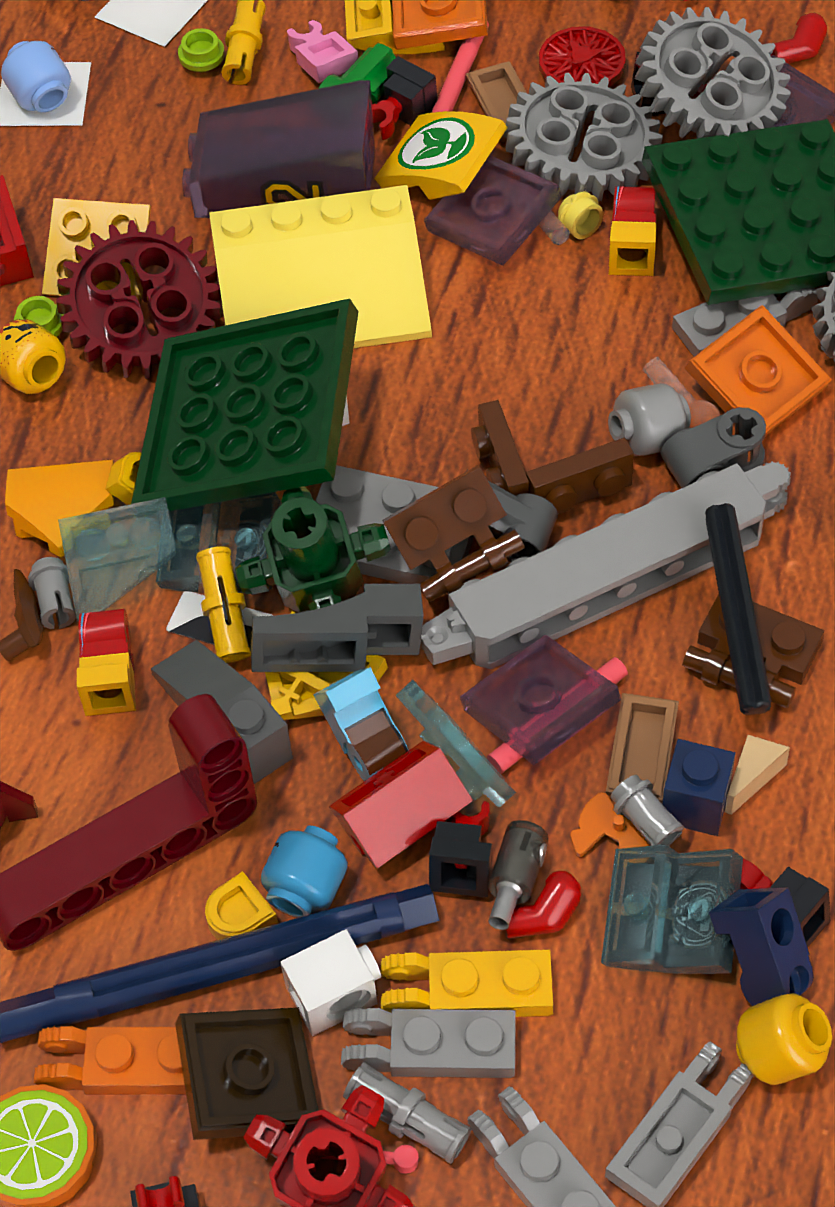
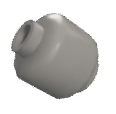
[608,383,691,457]

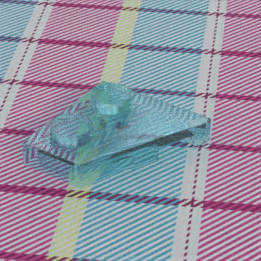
[58,497,178,622]
[396,680,516,808]

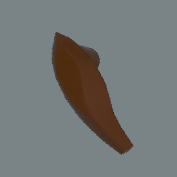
[0,569,44,662]

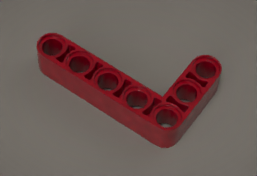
[0,694,257,951]

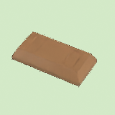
[466,61,527,143]
[605,693,679,803]

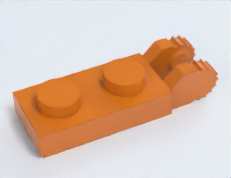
[34,1026,186,1095]

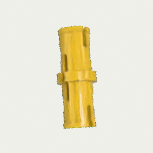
[221,0,266,85]
[196,546,251,663]

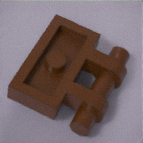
[382,465,525,603]
[682,594,825,708]

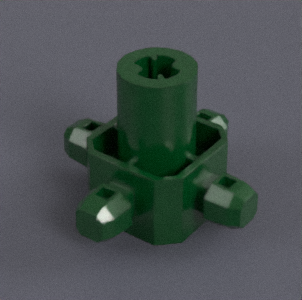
[235,486,391,613]

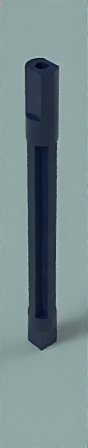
[0,884,440,1043]

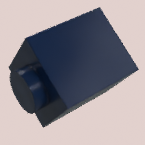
[662,739,736,836]

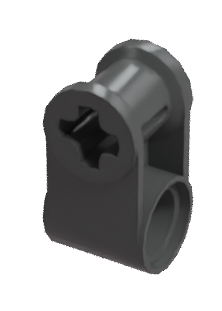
[660,407,766,488]

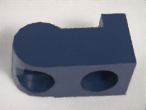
[709,887,814,1006]

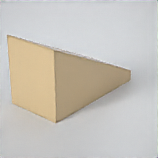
[725,735,790,815]

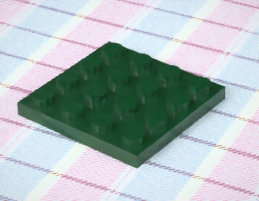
[642,119,835,305]
[131,298,359,517]

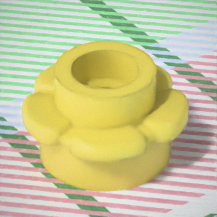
[558,191,604,239]

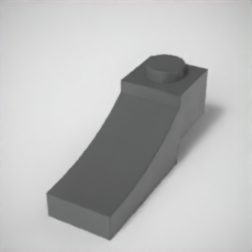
[251,584,424,672]

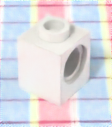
[280,929,381,1037]

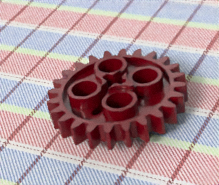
[56,220,221,379]

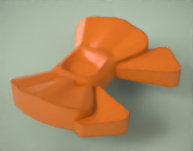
[570,792,654,873]

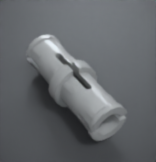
[343,1062,472,1164]

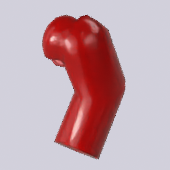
[770,13,827,65]
[506,871,582,939]

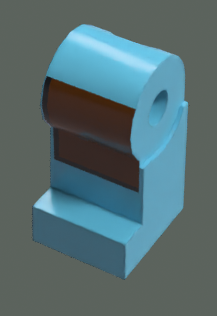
[313,667,409,781]

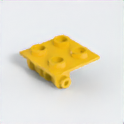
[42,198,151,303]

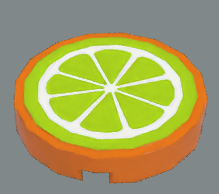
[0,1084,97,1207]

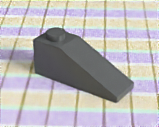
[151,639,293,784]

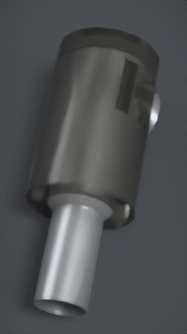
[488,820,549,930]

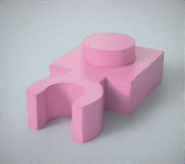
[287,20,358,83]

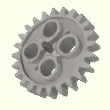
[635,7,791,139]
[504,73,663,201]

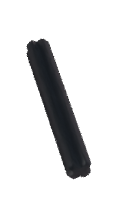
[705,503,771,715]

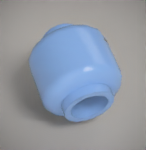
[1,41,71,112]

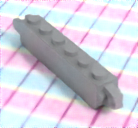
[420,461,791,669]

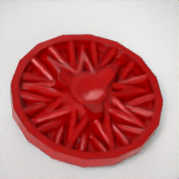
[539,26,626,87]

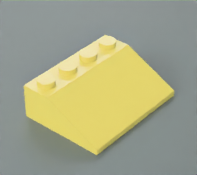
[209,185,432,348]

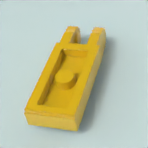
[381,949,553,1017]

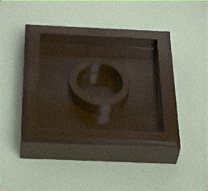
[175,1007,318,1140]

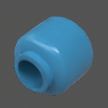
[260,825,348,918]

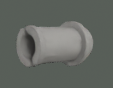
[28,557,76,629]
[610,775,684,852]

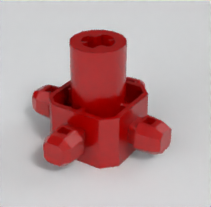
[243,1085,413,1207]

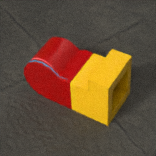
[608,186,656,276]
[77,609,136,716]

